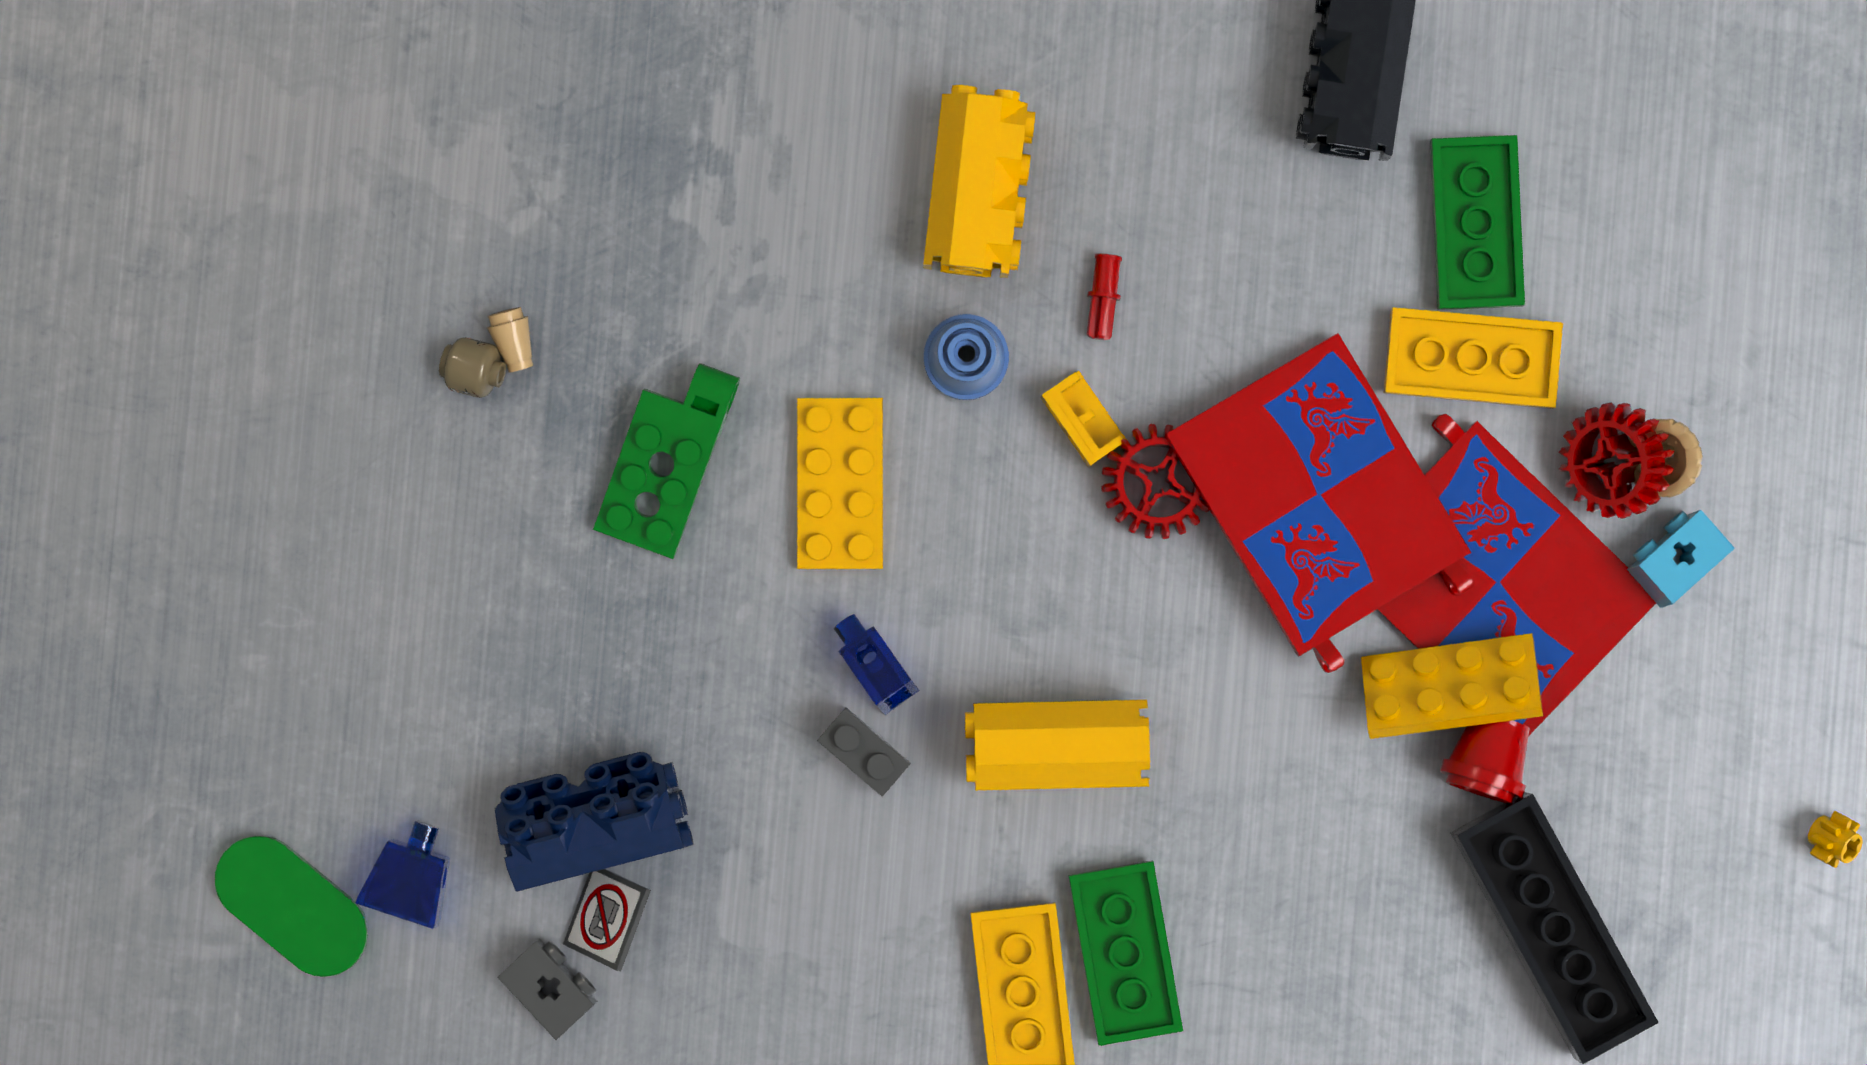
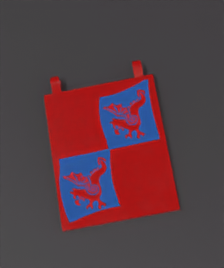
[1165,333,1473,673]
[1377,414,1656,737]

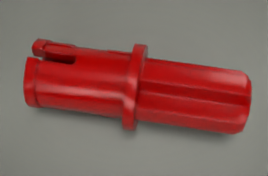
[1087,254,1122,340]

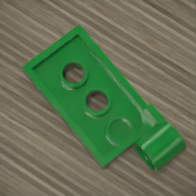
[593,363,740,559]

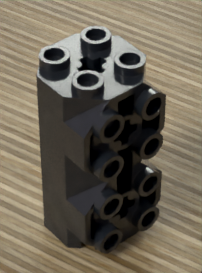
[1296,0,1416,161]

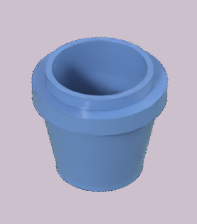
[924,314,1009,400]

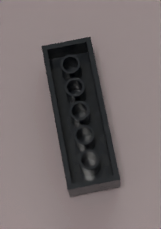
[1450,792,1659,1064]

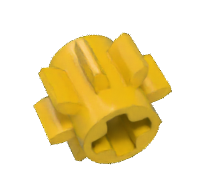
[1808,811,1863,868]

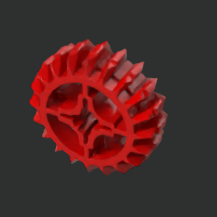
[1558,402,1675,519]
[1101,424,1209,539]

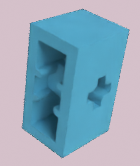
[1627,510,1735,608]

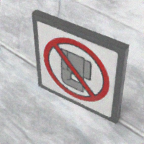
[563,869,651,972]

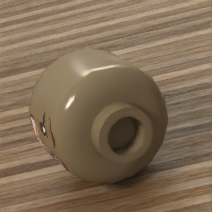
[439,337,506,398]

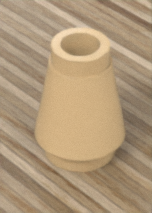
[487,307,533,373]

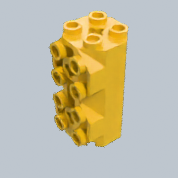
[923,85,1036,278]
[965,699,1150,791]

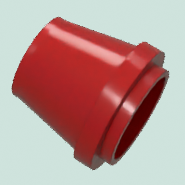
[1440,720,1530,804]

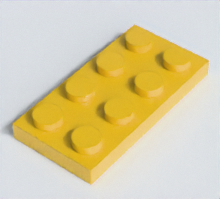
[1383,307,1563,409]
[797,398,883,569]
[1361,633,1543,739]
[970,902,1075,1065]

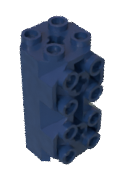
[495,752,694,892]

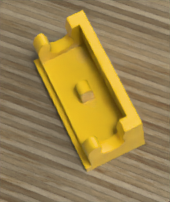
[1040,371,1128,468]

